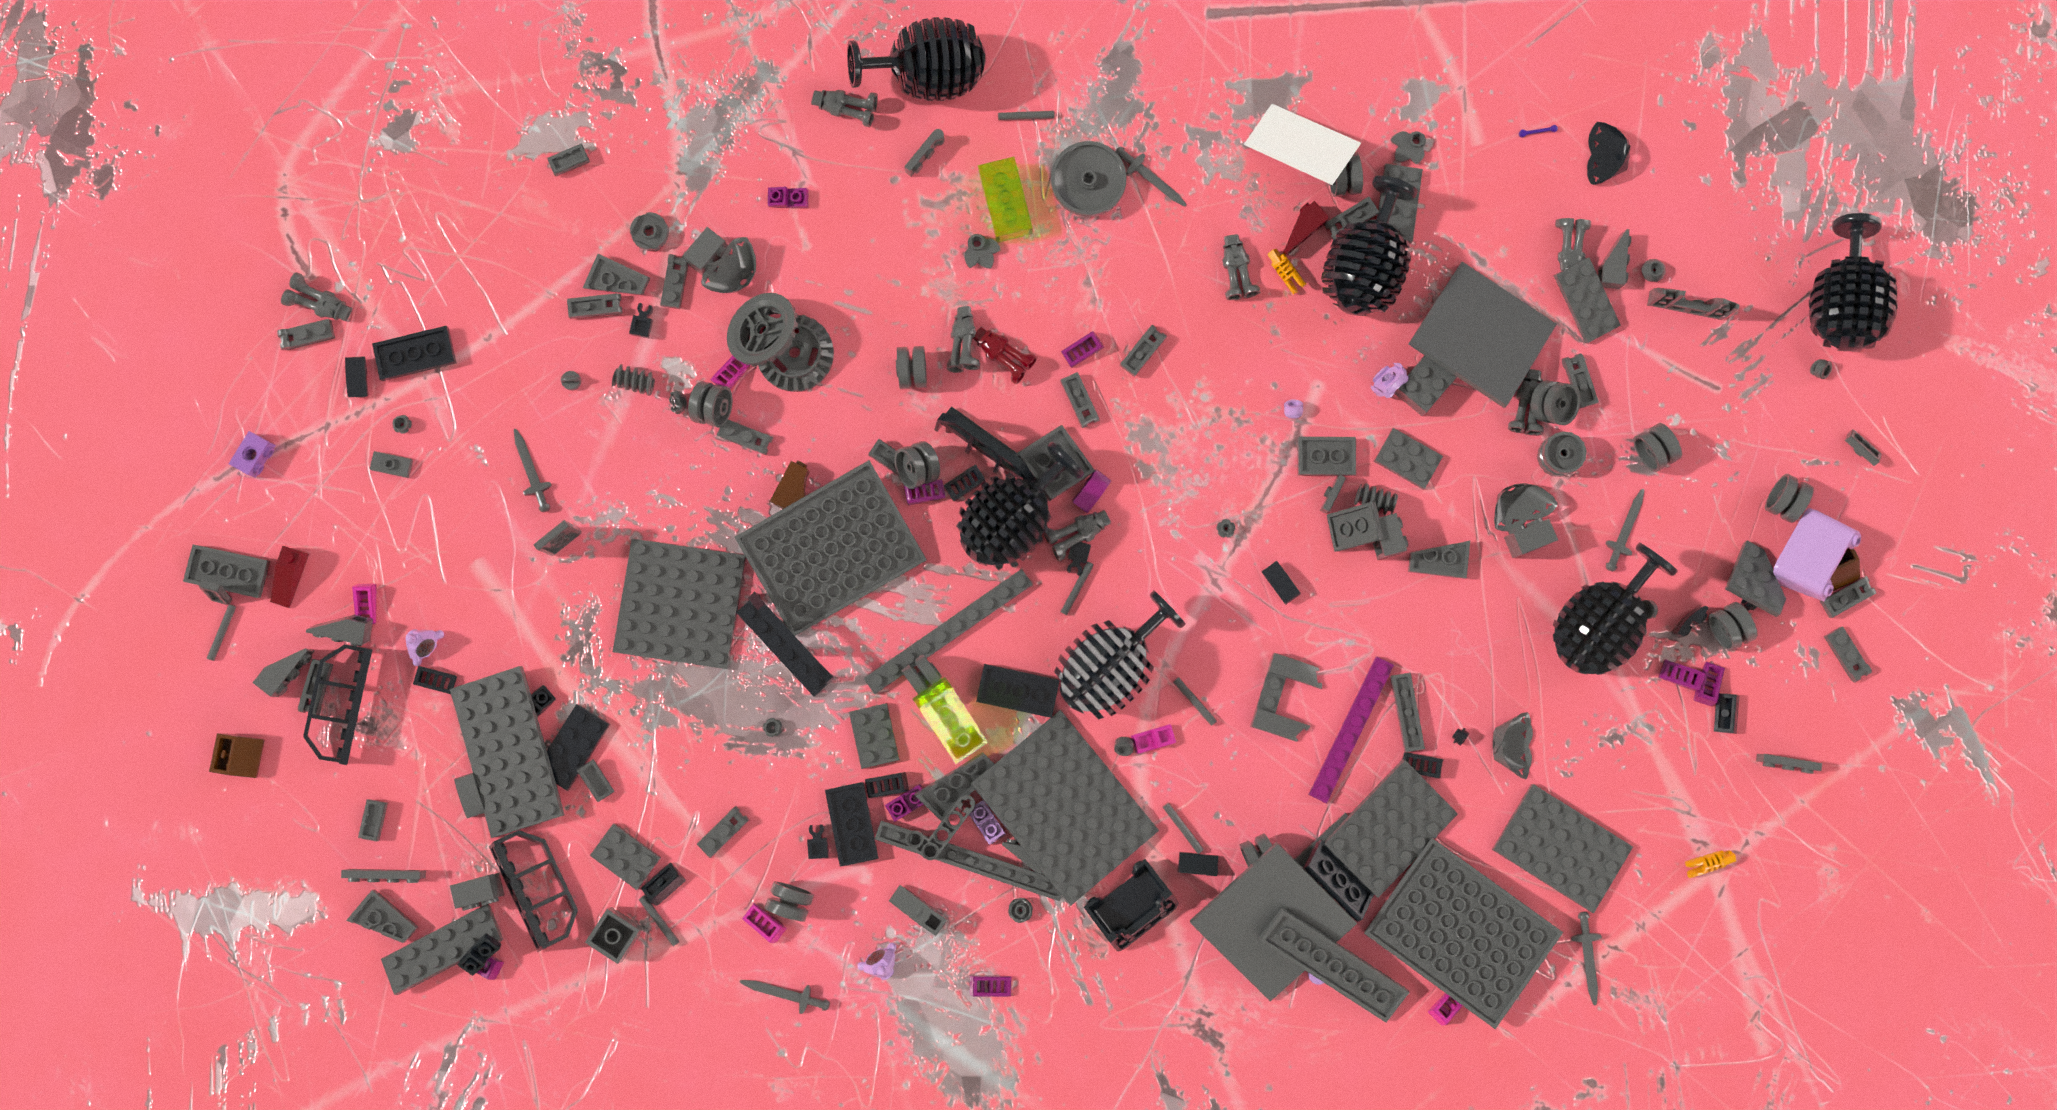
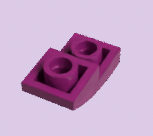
[768,186,809,208]
[1072,469,1111,513]
[885,784,923,822]

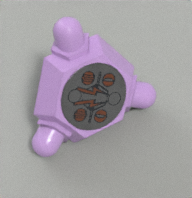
[406,629,444,666]
[857,943,897,980]

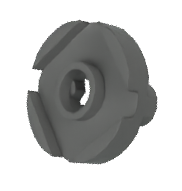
[630,212,669,251]

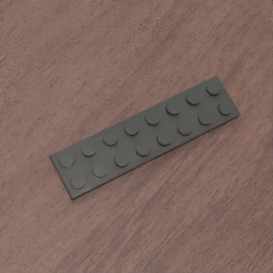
[1259,907,1410,1022]

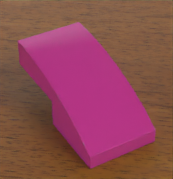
[1131,724,1176,754]

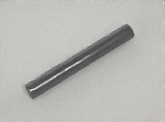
[998,111,1054,120]
[1060,561,1094,615]
[207,604,236,661]
[1173,677,1217,726]
[1163,802,1204,854]
[638,895,679,947]

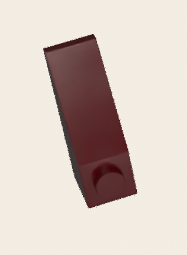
[1282,201,1330,256]
[270,546,309,608]

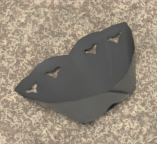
[701,237,756,293]
[1494,483,1558,532]
[1493,712,1533,780]

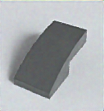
[454,773,485,818]

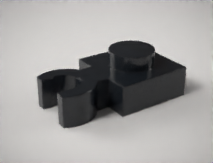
[629,303,653,339]
[1067,542,1091,576]
[807,824,829,859]

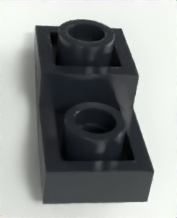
[345,356,369,397]
[1262,561,1301,605]
[1671,606,1709,638]
[531,685,556,717]
[457,933,501,976]

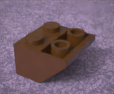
[1830,548,1860,591]
[209,733,265,778]

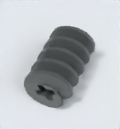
[612,364,655,396]
[1354,483,1398,515]

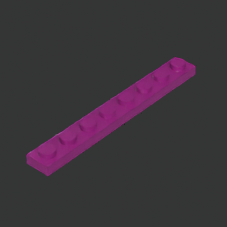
[1308,656,1394,804]

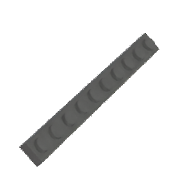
[864,569,1033,694]
[875,820,1061,901]

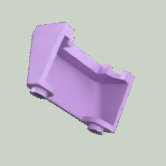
[1773,508,1861,601]

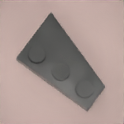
[583,254,650,295]
[1408,541,1470,579]
[346,889,418,943]

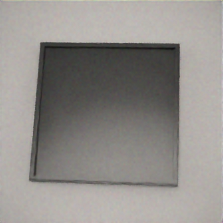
[1408,262,1557,408]
[1190,842,1357,1001]

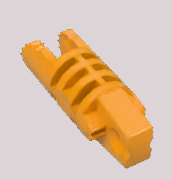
[1268,249,1307,294]
[1685,850,1736,878]

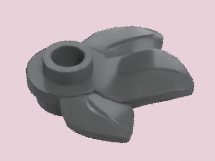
[1391,131,1426,164]
[964,234,1001,269]

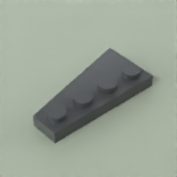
[915,752,994,822]

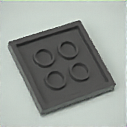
[1016,425,1095,502]

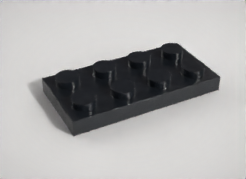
[372,326,456,381]
[976,664,1060,718]
[547,704,611,791]
[825,782,879,867]
[1304,839,1374,922]

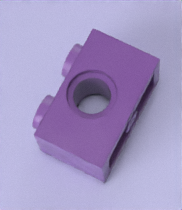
[229,431,276,478]

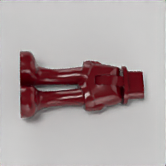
[973,327,1037,385]

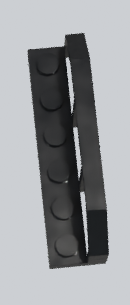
[934,406,1037,482]
[736,591,836,697]
[303,644,373,765]
[488,830,578,952]

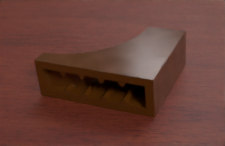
[770,460,810,509]

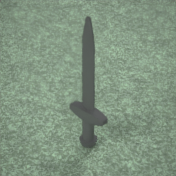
[1115,147,1186,206]
[514,429,552,512]
[1605,489,1644,572]
[1571,912,1602,1005]
[740,980,830,1014]

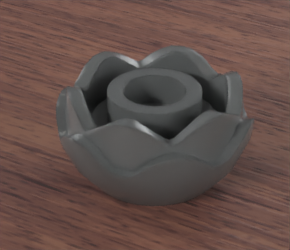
[1641,259,1666,282]
[669,390,687,414]
[1008,898,1033,923]

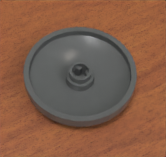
[1051,141,1126,217]

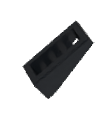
[943,464,986,502]
[413,666,457,694]
[1403,752,1444,778]
[865,772,909,798]

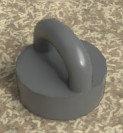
[1810,359,1832,379]
[560,371,581,391]
[1642,600,1658,619]
[1114,737,1134,756]

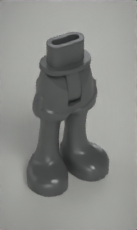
[811,90,878,127]
[1555,218,1591,271]
[1222,234,1261,300]
[281,272,352,321]
[947,306,980,373]
[1508,369,1544,435]
[1044,510,1111,562]

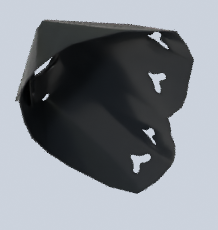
[1587,122,1631,185]

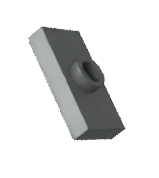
[547,143,590,176]
[1845,429,1882,466]
[868,439,898,475]
[369,451,413,478]
[1320,475,1346,514]
[199,580,232,605]
[577,759,615,802]
[358,799,388,842]

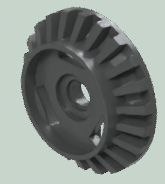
[727,293,798,366]
[758,315,834,392]

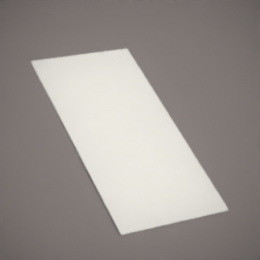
[1244,104,1361,185]

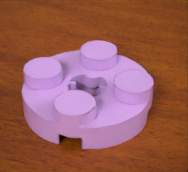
[1371,363,1409,398]

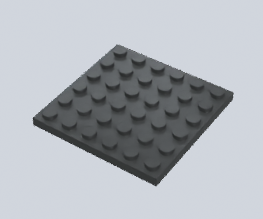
[612,539,746,669]

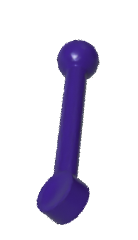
[1519,125,1558,138]

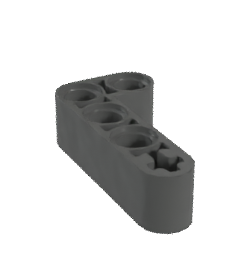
[906,795,975,860]

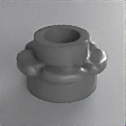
[392,415,412,434]
[1216,519,1235,538]
[763,718,782,737]

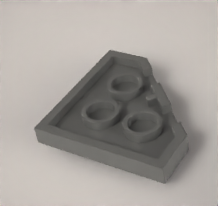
[1725,540,1786,617]

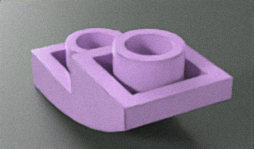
[969,800,1006,845]

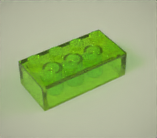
[978,157,1033,243]
[912,677,988,764]

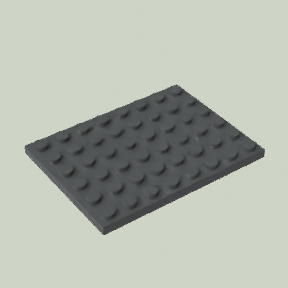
[734,460,927,636]
[971,710,1159,906]
[1364,838,1563,1029]

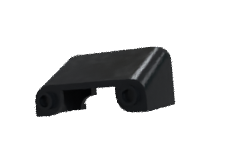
[1084,859,1179,952]

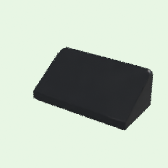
[1714,693,1739,734]
[1177,852,1218,876]
[641,862,686,906]

